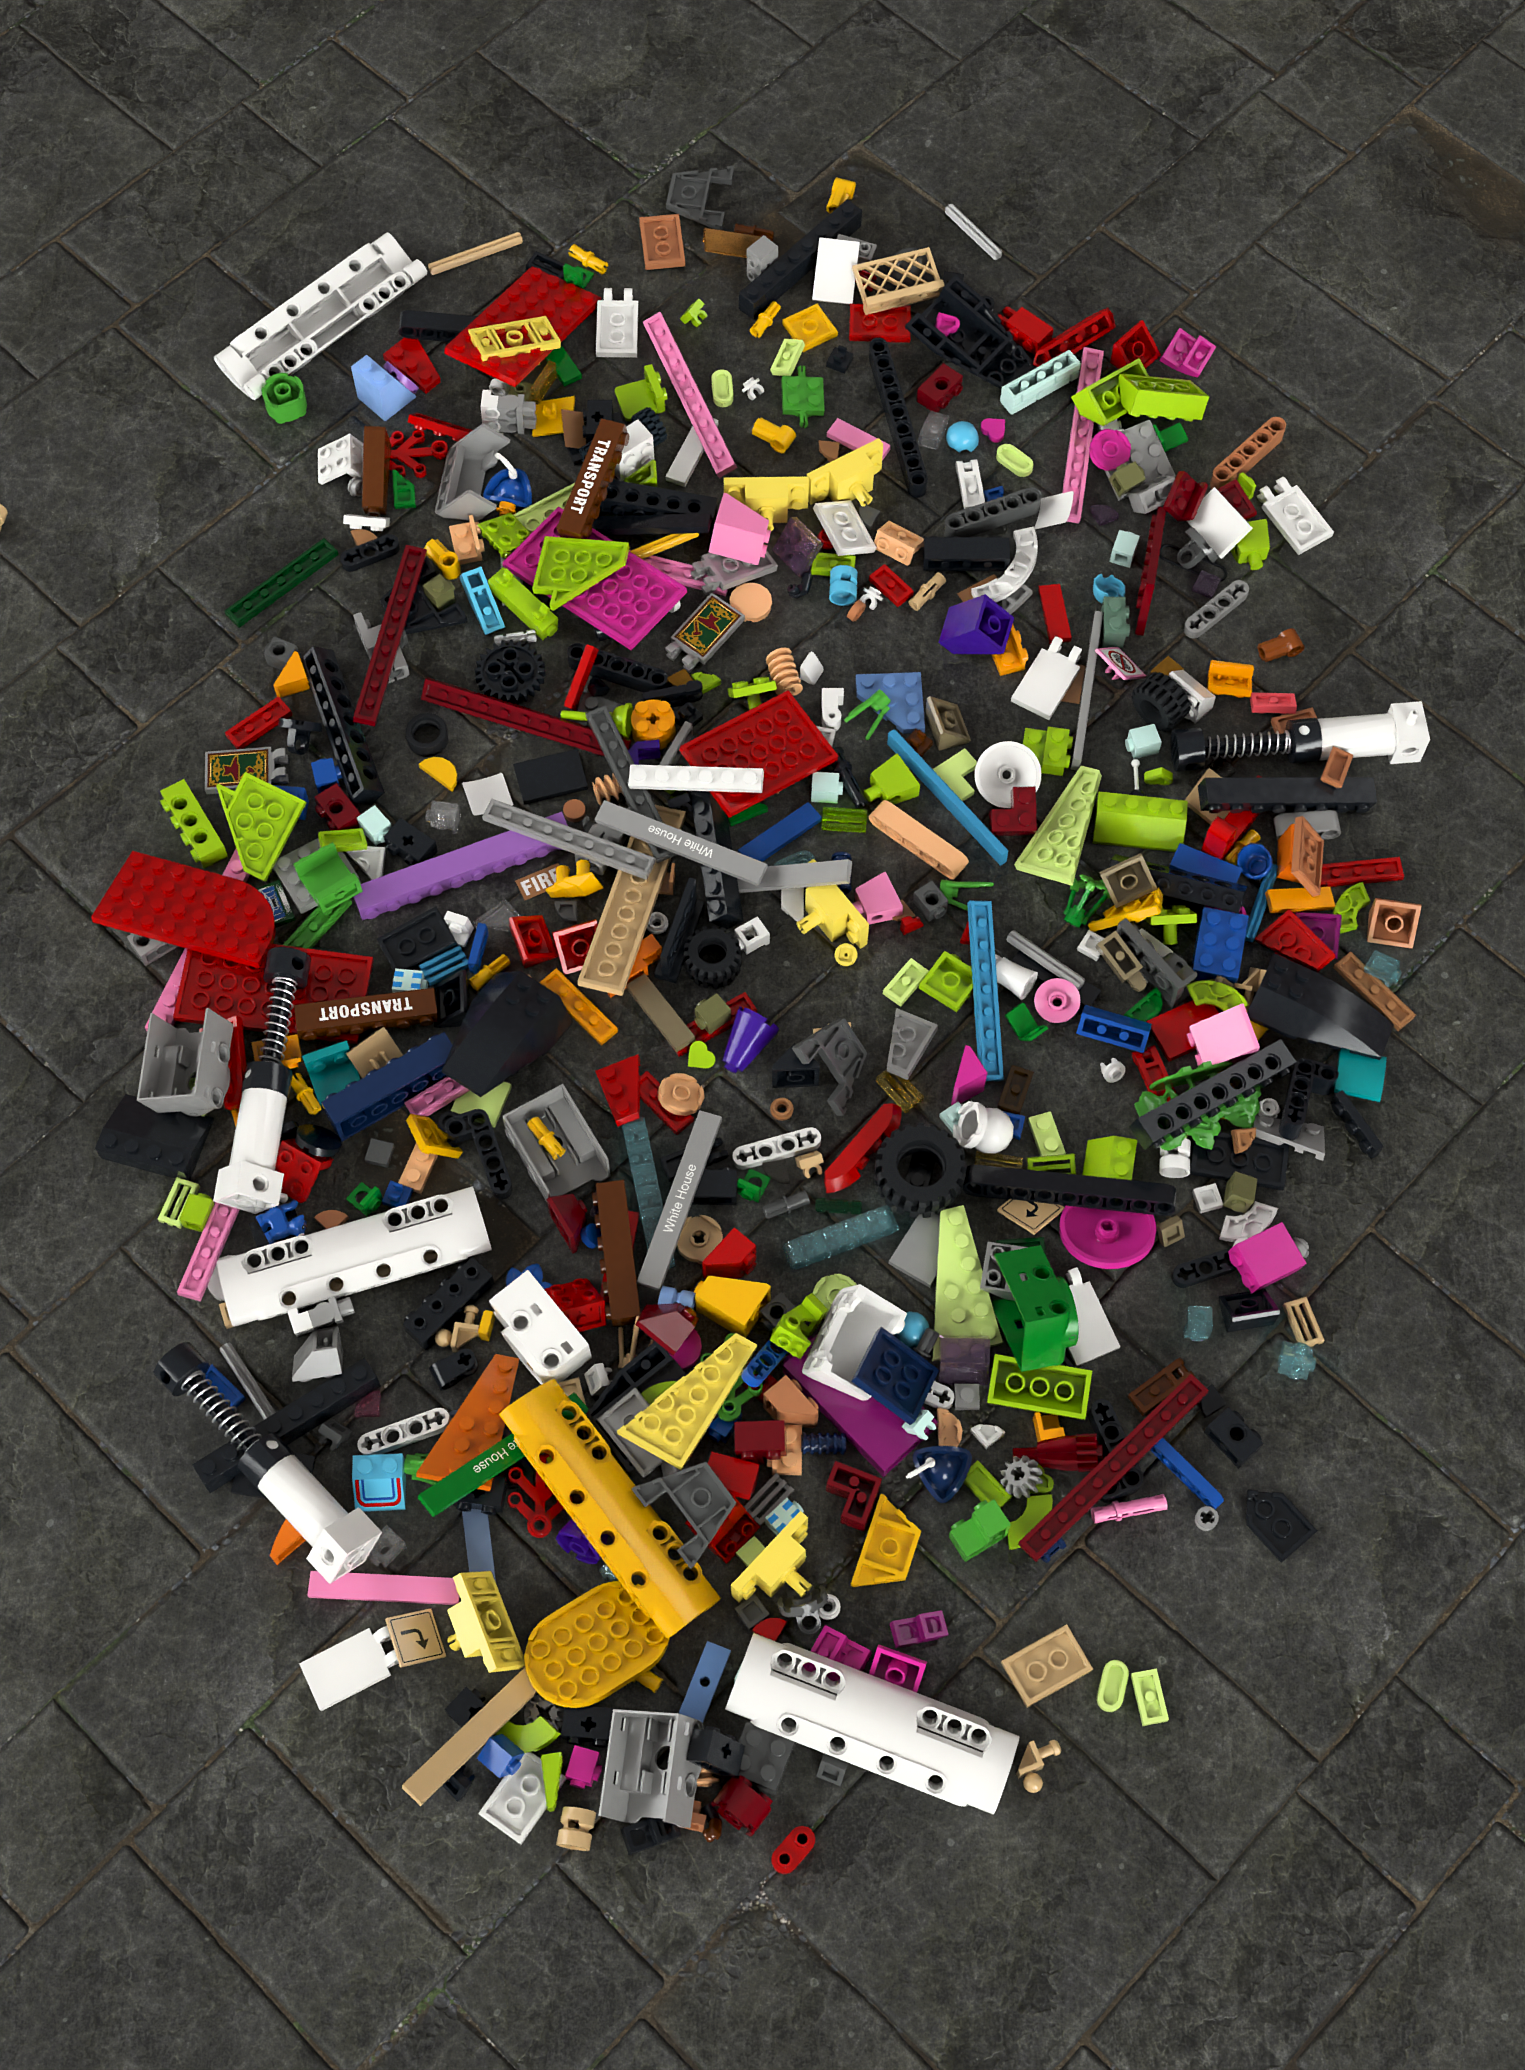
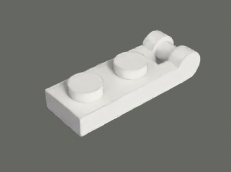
[955,459,985,509]

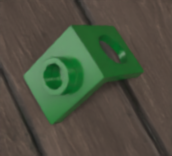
[563,263,594,289]
[1153,422,1189,452]
[1005,1003,1048,1041]
[737,1169,771,1203]
[346,1182,383,1217]

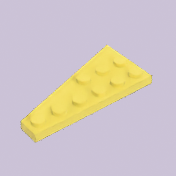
[617,1333,757,1470]

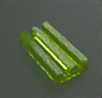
[821,807,867,833]

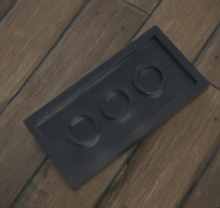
[1190,1132,1289,1191]

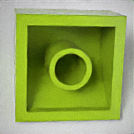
[1082,1136,1137,1180]

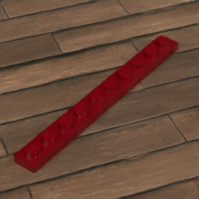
[353,545,427,727]
[421,678,632,756]
[1018,1374,1209,1562]

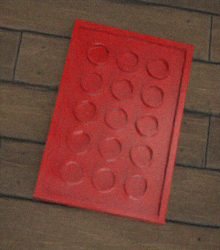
[679,690,839,818]

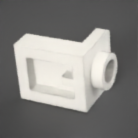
[444,911,474,947]

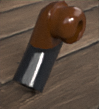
[701,1803,722,1843]

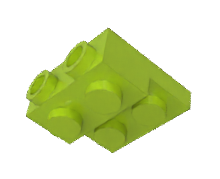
[1023,727,1073,776]
[919,951,973,1012]

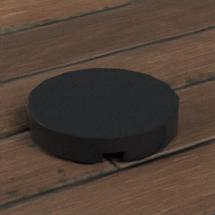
[294,1124,342,1157]

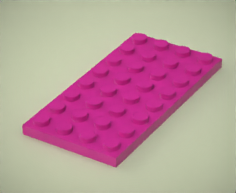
[502,507,687,650]

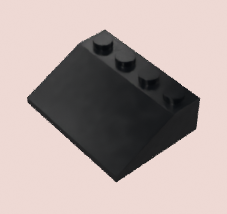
[95,1094,214,1181]

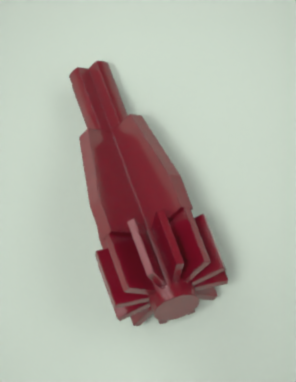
[1013,1433,1103,1472]

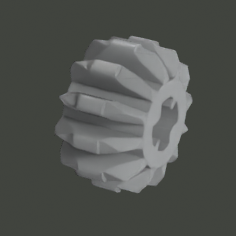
[1000,1455,1043,1499]

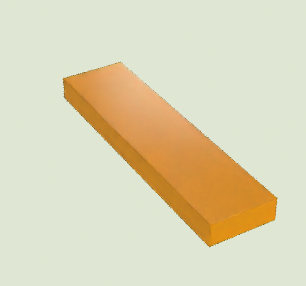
[539,968,618,1046]

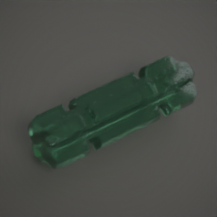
[815,1198,862,1215]

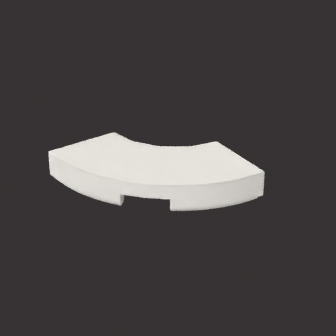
[1219,1201,1278,1242]

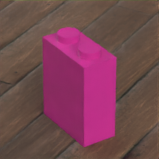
[1228,1222,1307,1294]

